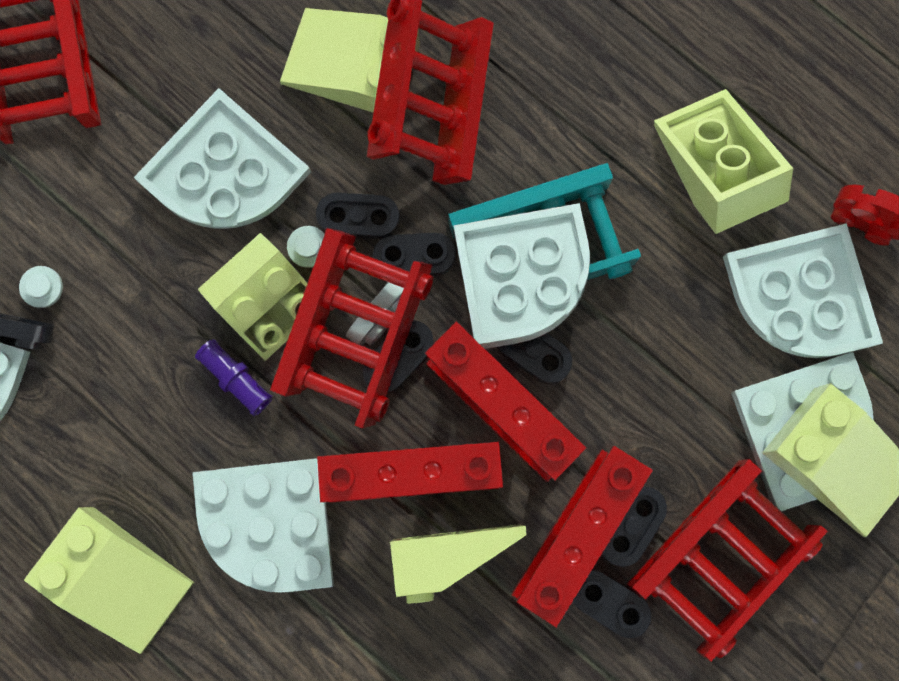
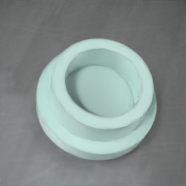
[287,226,325,268]
[19,266,63,308]

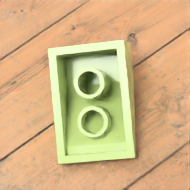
[280,8,420,112]
[654,89,793,234]
[762,383,899,537]
[24,507,194,654]
[390,524,527,604]

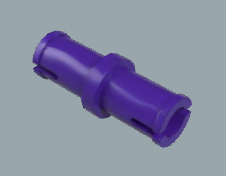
[195,339,273,416]

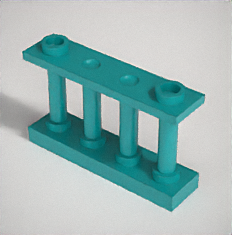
[448,163,641,280]

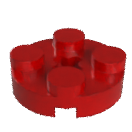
[830,185,899,246]

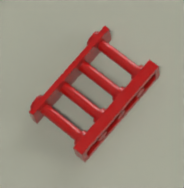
[0,0,101,145]
[367,0,494,185]
[270,228,433,429]
[425,321,586,482]
[317,442,503,503]
[511,446,653,628]
[626,459,828,662]

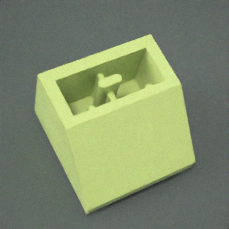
[198,233,307,361]

